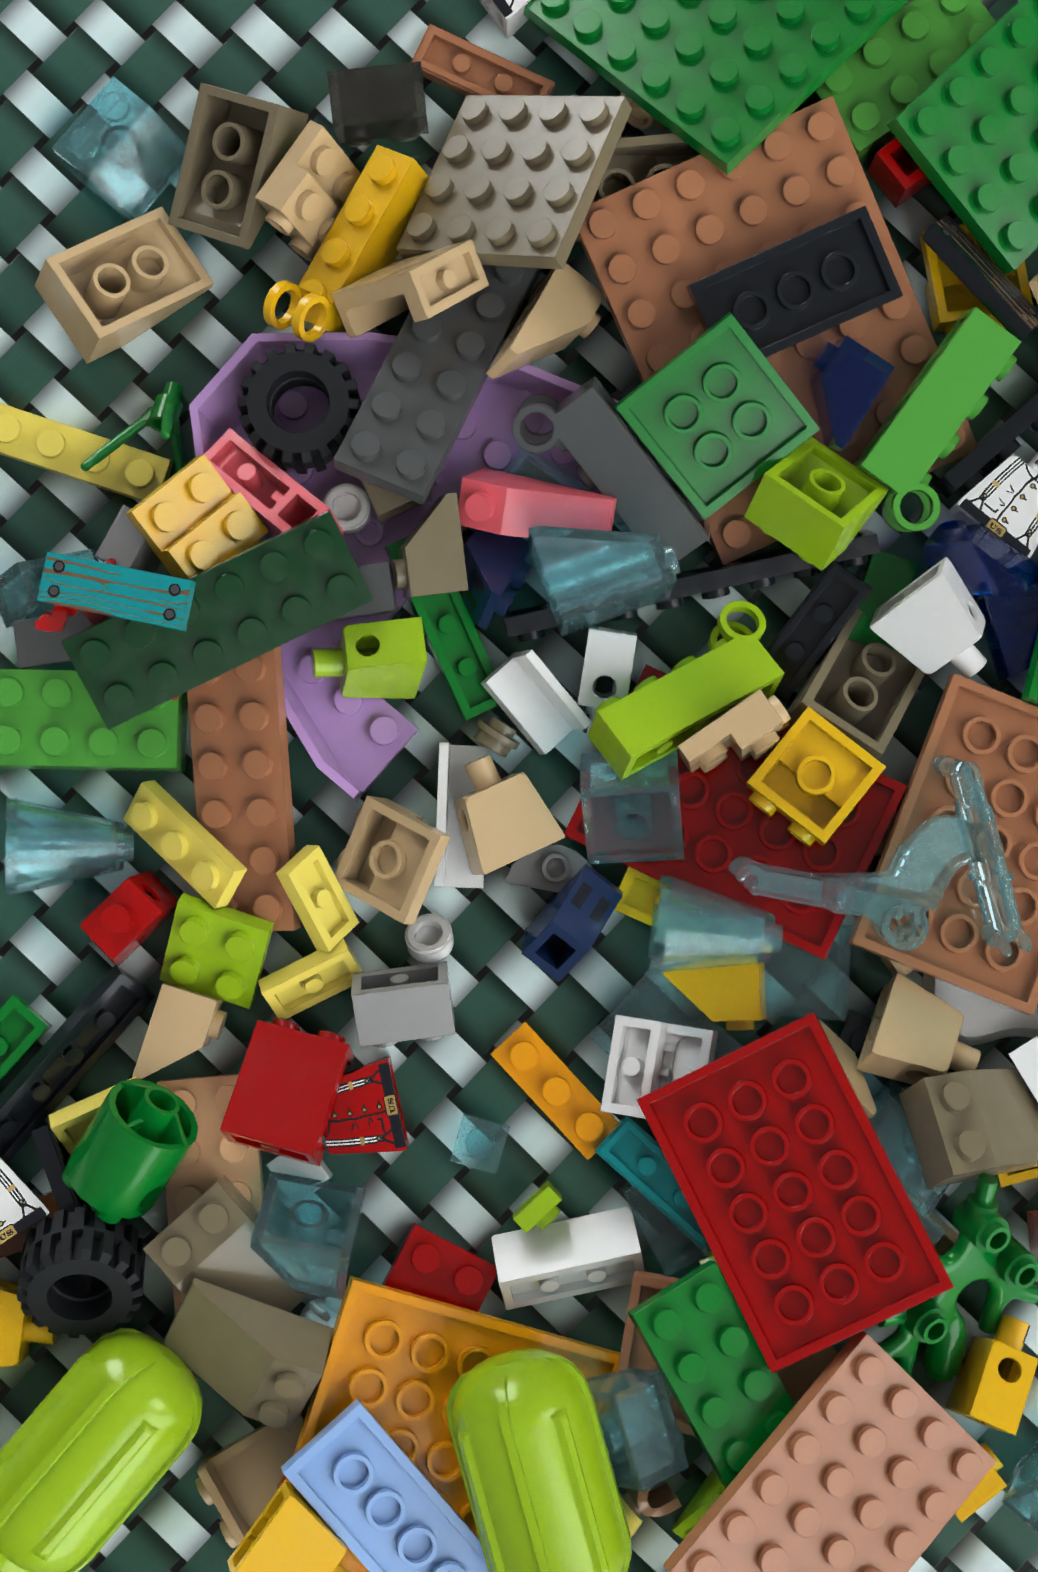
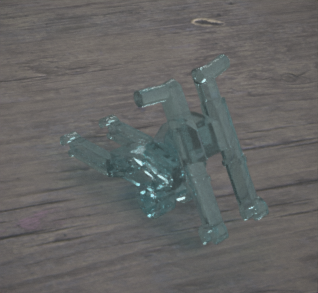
[728,755,1032,957]

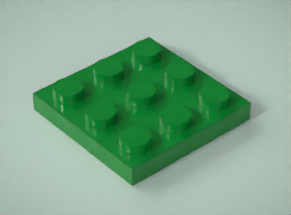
[615,312,820,520]

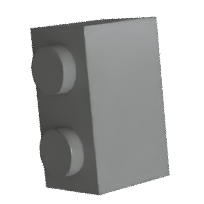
[351,961,455,1048]

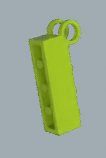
[587,601,785,780]

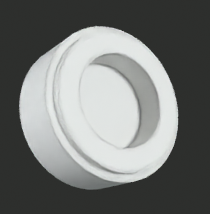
[323,483,371,534]
[405,914,454,963]

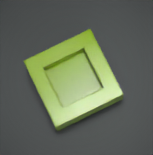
[513,1180,562,1233]

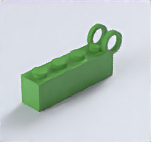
[853,307,1021,532]

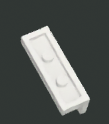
[434,742,488,888]
[491,1207,645,1310]

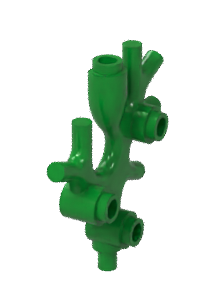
[877,1173,1038,1382]

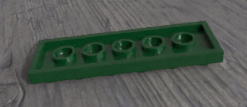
[61,509,374,730]

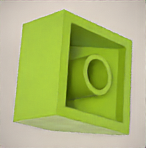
[744,436,889,571]

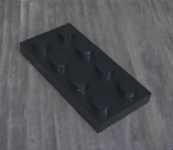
[686,205,903,358]

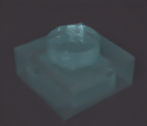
[450,1113,510,1174]

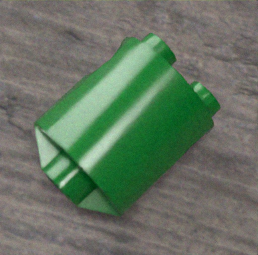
[62,1079,198,1224]

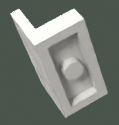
[481,649,592,755]

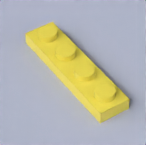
[0,403,174,501]

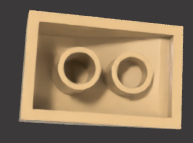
[34,206,214,364]

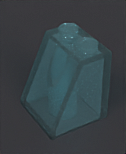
[528,526,680,637]

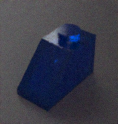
[811,335,895,452]
[924,520,1038,596]

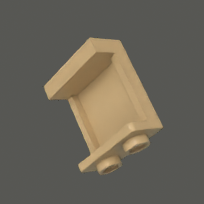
[331,239,489,338]
[195,1407,307,1549]

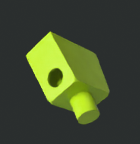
[311,617,427,699]

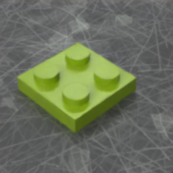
[159,893,275,1009]

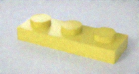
[123,780,247,909]

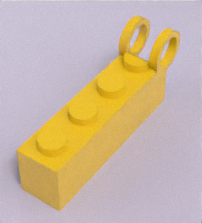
[263,145,430,342]

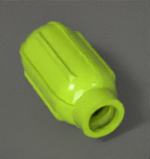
[0,1328,203,1572]
[446,1348,632,1572]

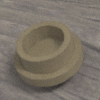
[474,716,520,758]

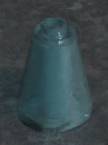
[5,798,134,895]
[648,875,783,973]

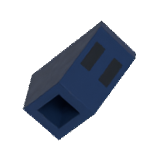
[460,529,533,630]
[521,863,623,982]

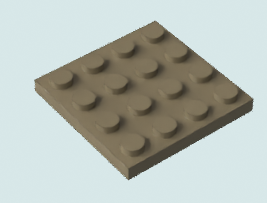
[396,95,632,270]

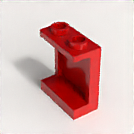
[220,1018,354,1167]

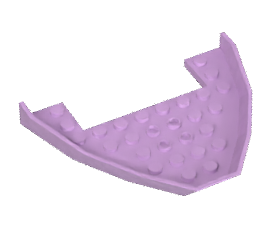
[189,332,619,801]

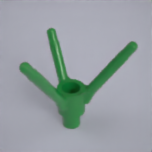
[81,382,185,473]

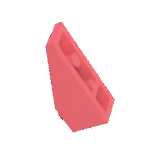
[204,428,344,536]
[458,467,617,546]

